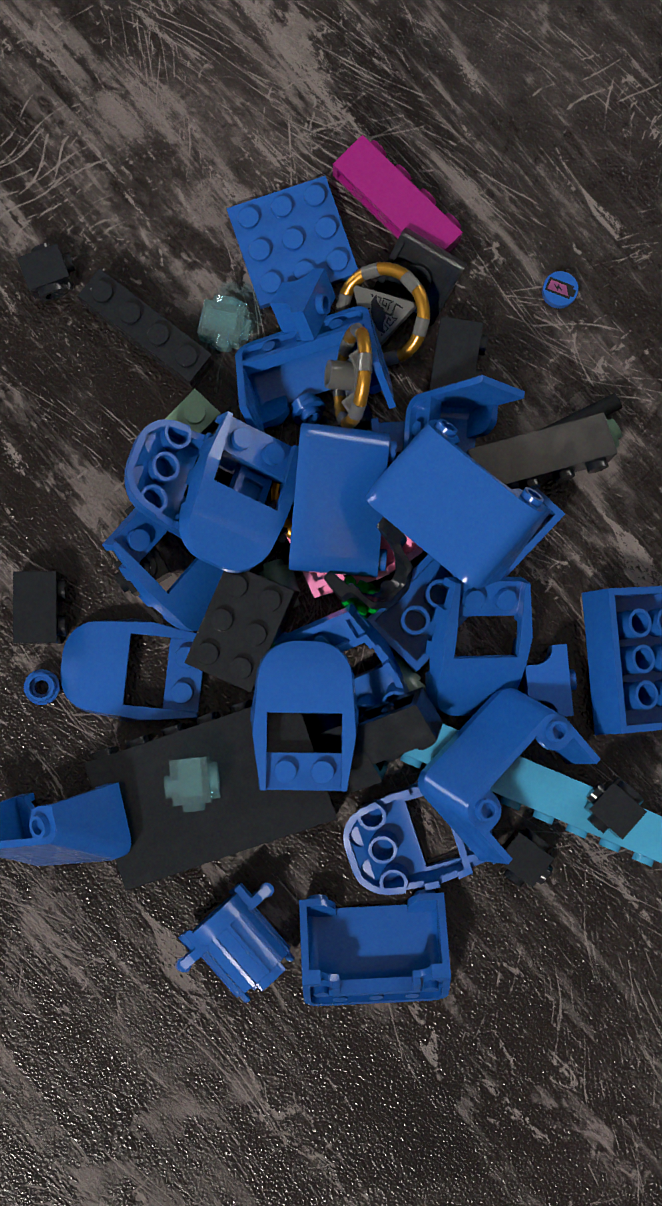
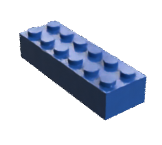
[367,488,565,672]

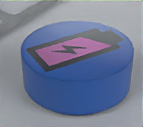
[542,271,578,309]

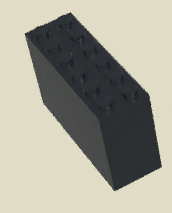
[84,700,337,891]

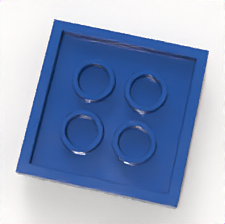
[226,175,358,309]

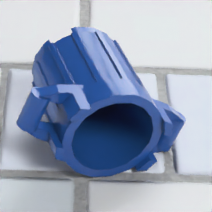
[175,883,295,1003]

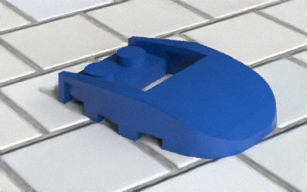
[179,411,299,573]
[124,419,272,538]
[102,496,223,631]
[425,577,533,716]
[275,603,409,718]
[60,618,203,722]
[250,641,359,791]
[343,782,496,895]

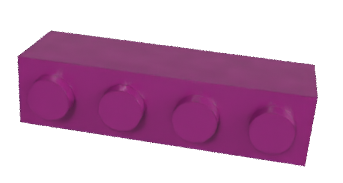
[333,135,463,253]

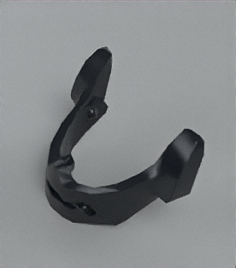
[324,519,413,609]

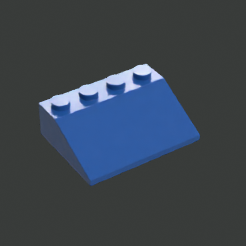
[582,586,662,735]

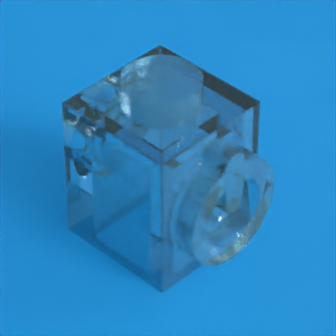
[197,295,253,352]
[164,756,220,812]

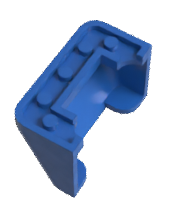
[365,419,551,588]
[289,423,397,578]
[0,782,131,866]
[299,889,451,1006]

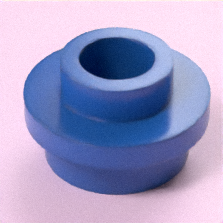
[291,393,325,425]
[24,669,60,705]

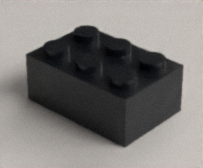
[184,570,300,692]

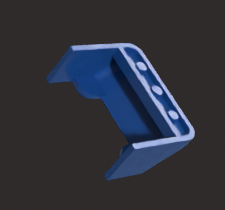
[235,306,396,433]
[403,375,525,453]
[418,688,600,864]

